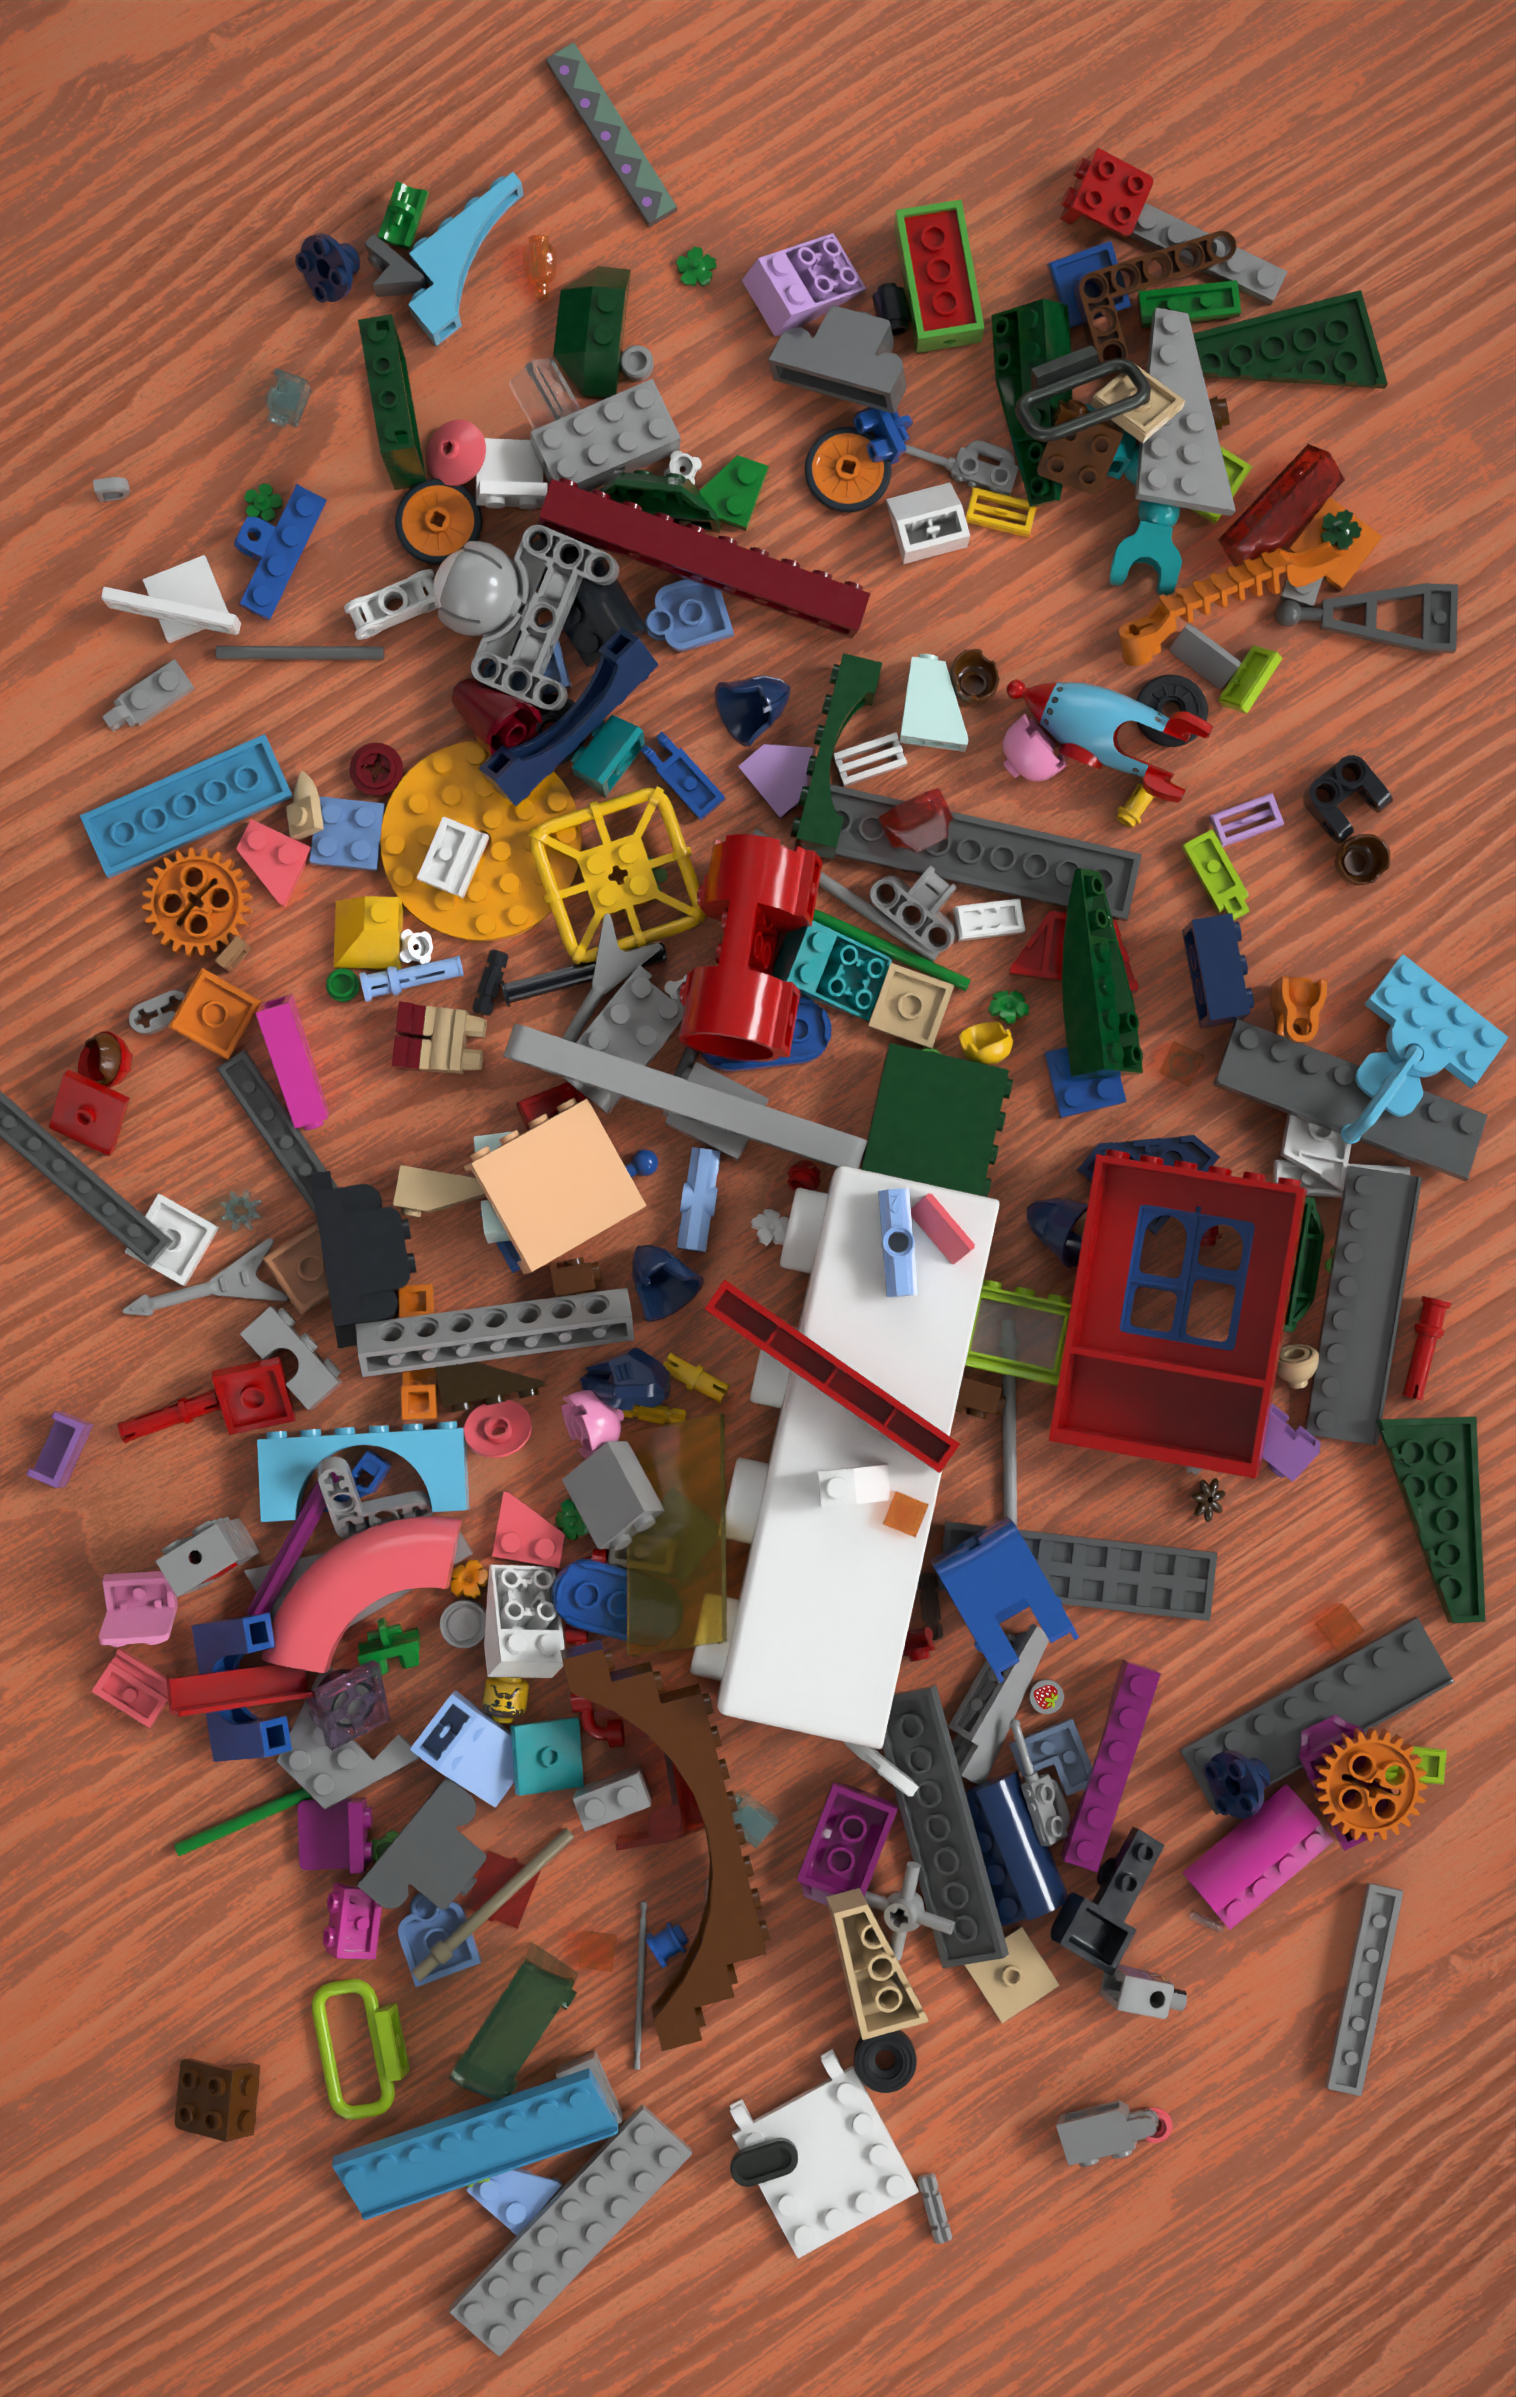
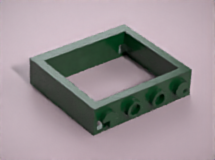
[358,314,427,490]

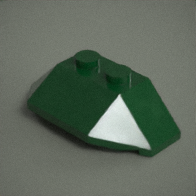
[553,266,631,399]
[599,470,721,533]
[1284,1197,1325,1332]

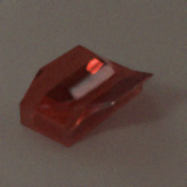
[878,788,954,853]

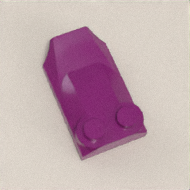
[1299,1715,1393,1851]
[796,1782,898,1906]

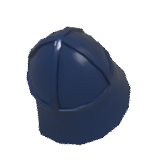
[715,675,791,747]
[1027,1198,1088,1268]
[632,1245,704,1322]

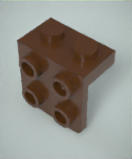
[1037,400,1124,495]
[175,2058,260,2142]

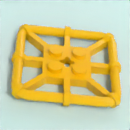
[528,786,707,965]

